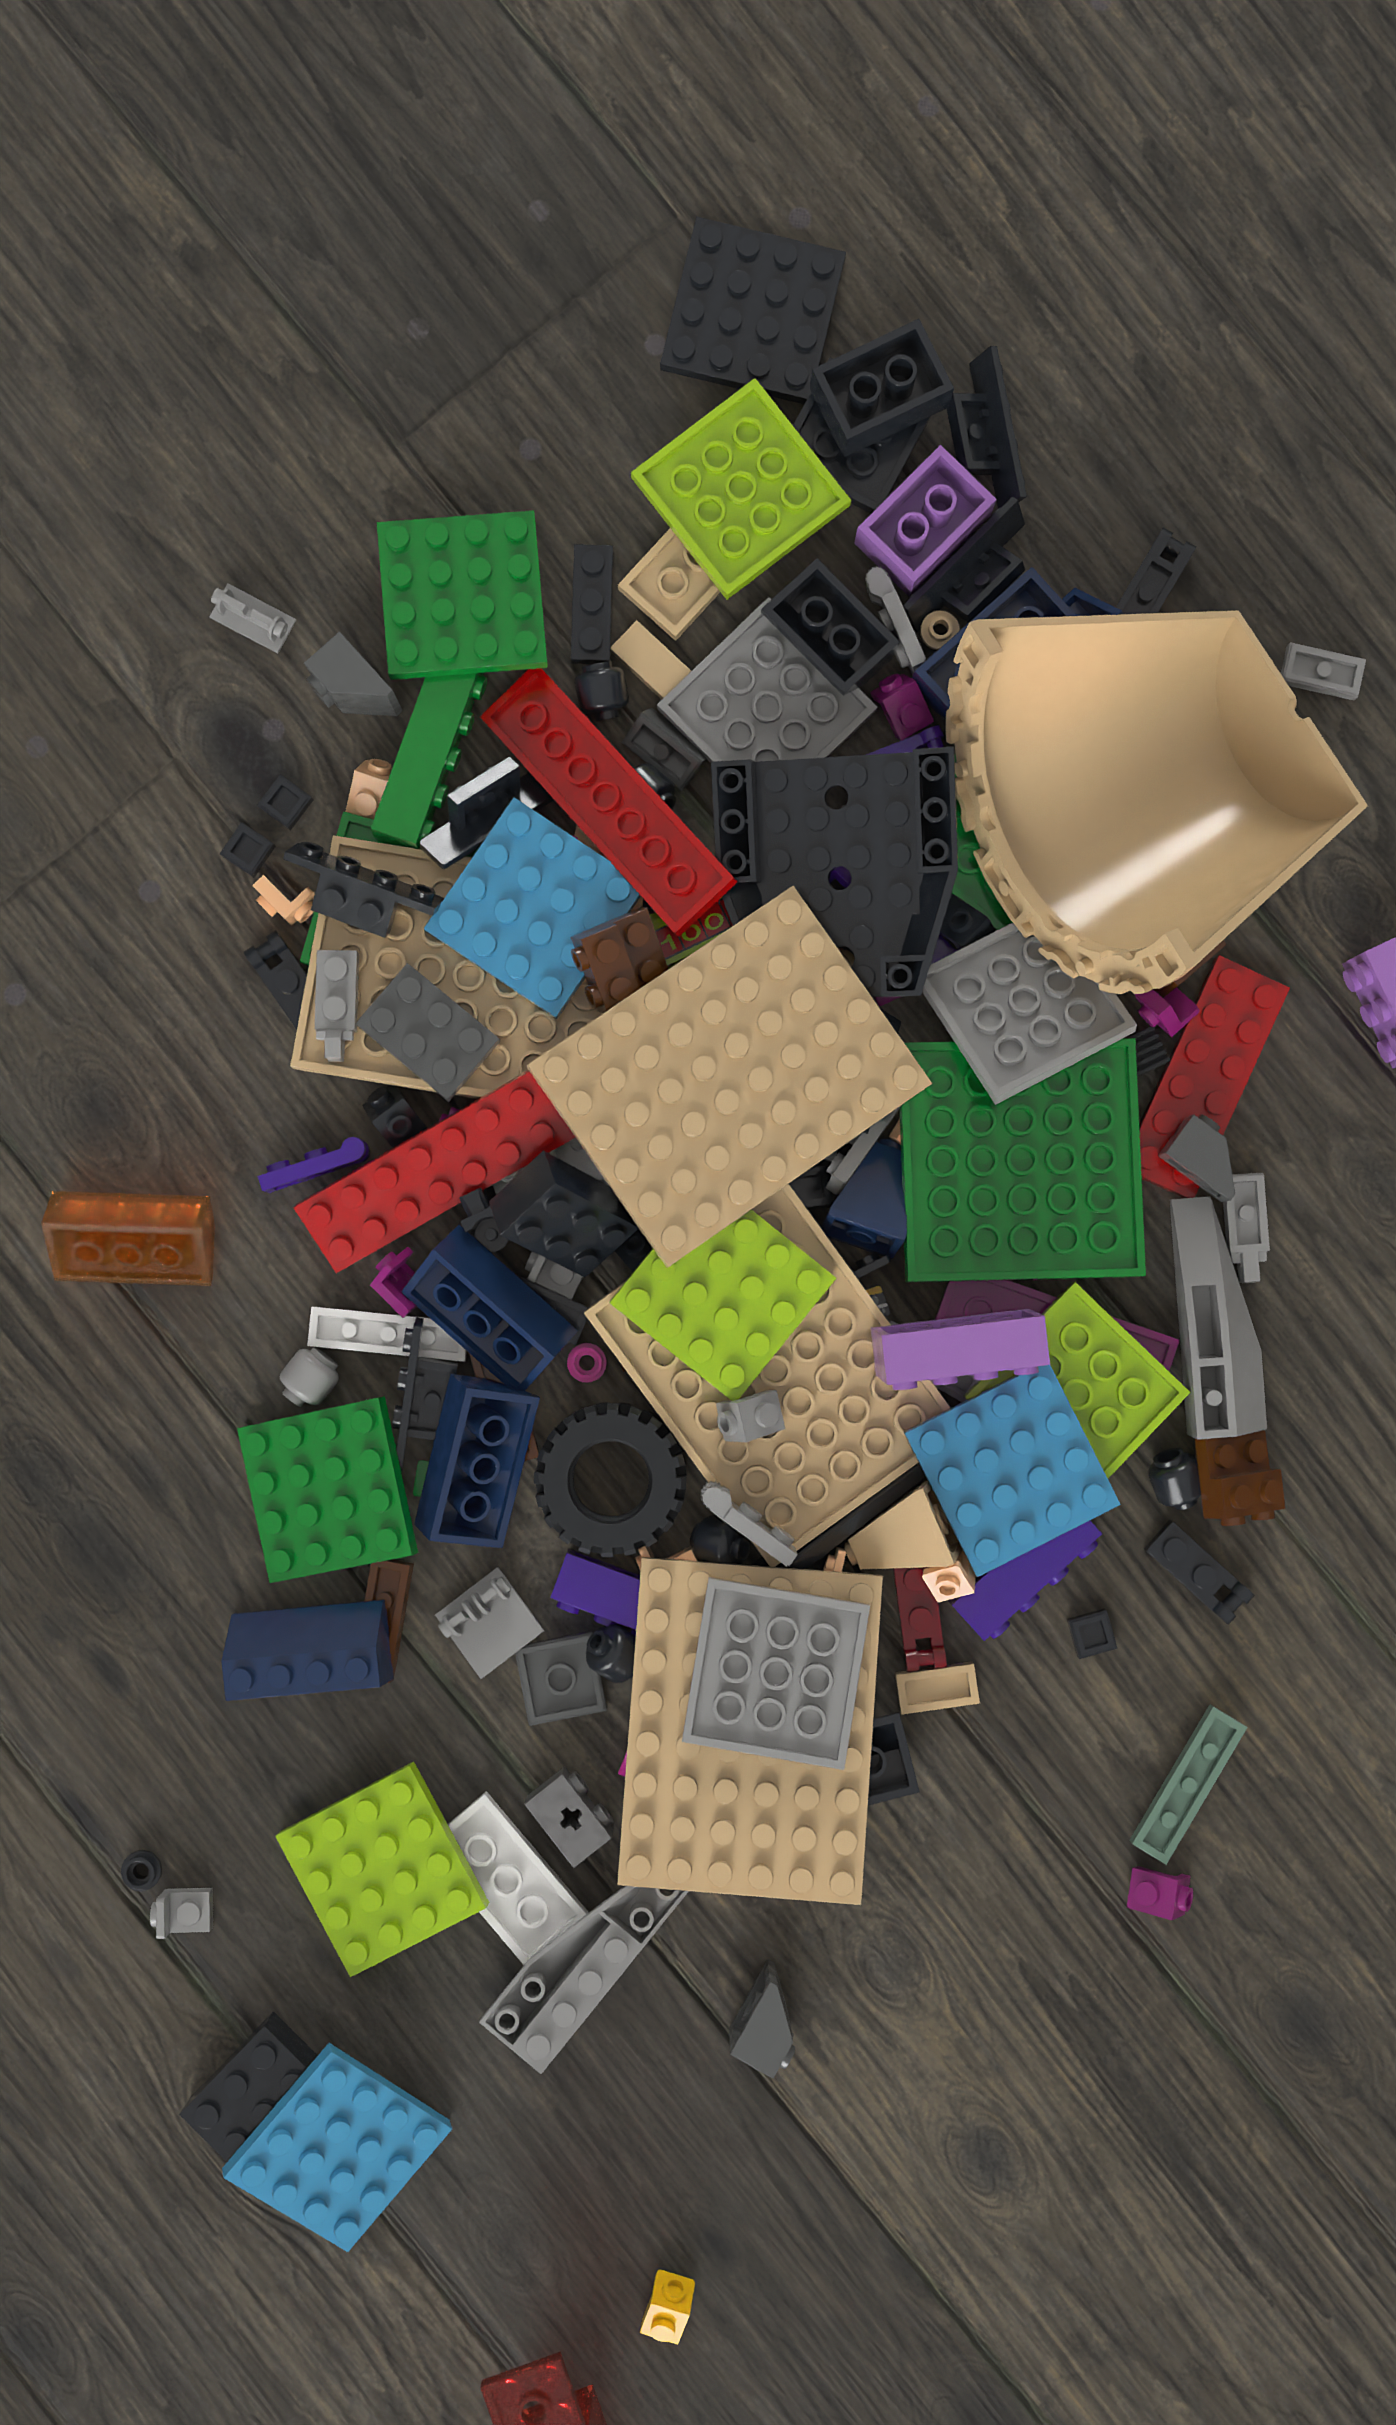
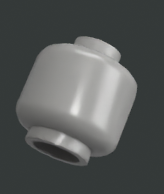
[280,1347,339,1407]

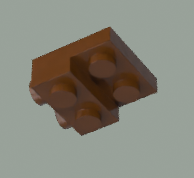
[571,907,668,1013]
[1195,1430,1285,1526]

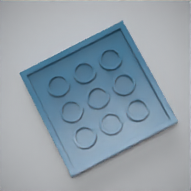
[424,797,641,1019]
[904,1365,1121,1577]
[222,2043,452,2252]

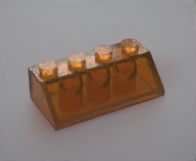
[41,1191,215,1286]

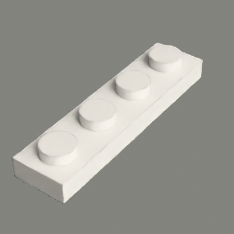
[307,1307,467,1362]

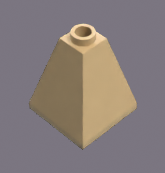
[845,1478,963,1569]

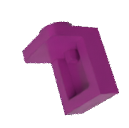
[870,674,934,741]
[1133,987,1199,1037]
[370,1247,417,1318]
[1127,1866,1193,1920]

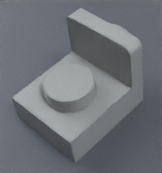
[525,1251,583,1300]
[150,1888,213,1939]

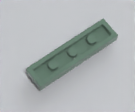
[1129,1704,1248,1865]

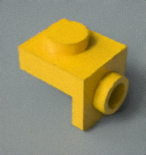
[640,2270,695,2345]

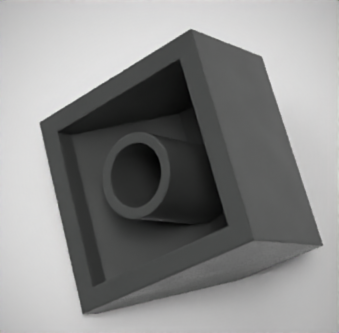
[304,631,403,716]
[729,1959,795,2078]

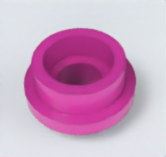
[567,1343,607,1383]

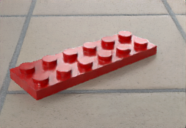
[1139,955,1290,1198]

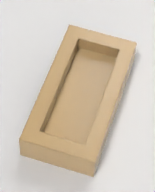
[610,620,691,700]
[895,1662,980,1715]

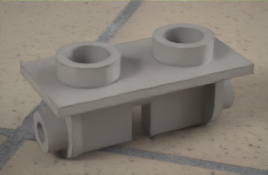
[209,583,296,654]

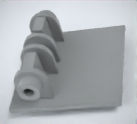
[435,1567,544,1679]

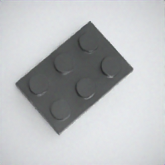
[355,963,500,1102]

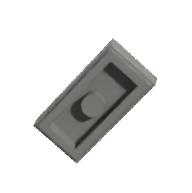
[1281,642,1366,701]

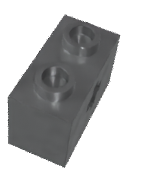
[524,1766,614,1868]

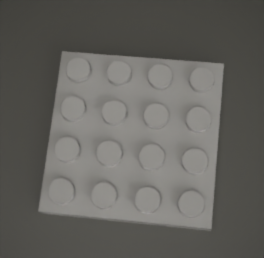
[657,597,878,763]
[922,923,1137,1105]
[682,1577,870,1770]

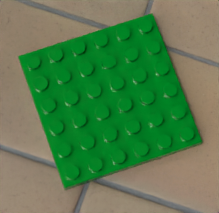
[899,1038,1146,1283]

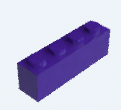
[948,1520,1102,1641]
[550,1549,640,1637]

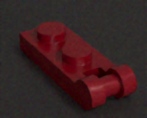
[893,1567,947,1672]

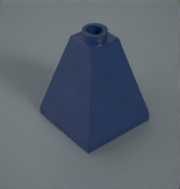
[820,1139,907,1259]

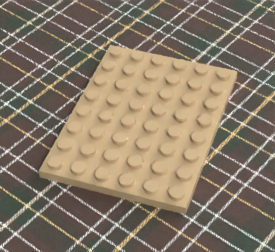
[290,835,644,1099]
[527,886,932,1268]
[584,1184,950,1567]
[617,1557,883,1905]

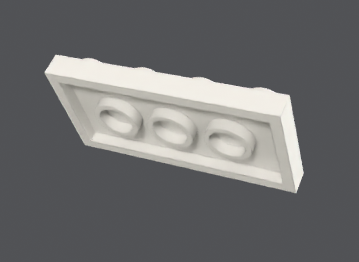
[448,1791,589,1965]

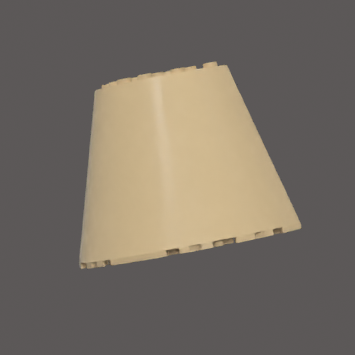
[946,610,1368,994]

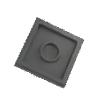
[515,1631,607,1726]

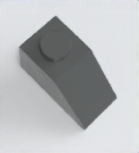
[1158,1114,1235,1202]

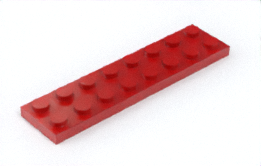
[480,668,738,937]
[293,1070,576,1273]

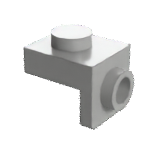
[716,1390,785,1442]

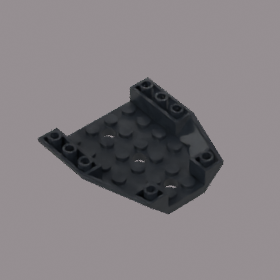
[711,747,958,997]

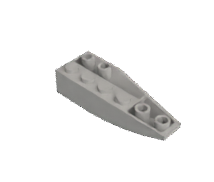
[1170,1196,1267,1440]
[479,1886,689,2074]

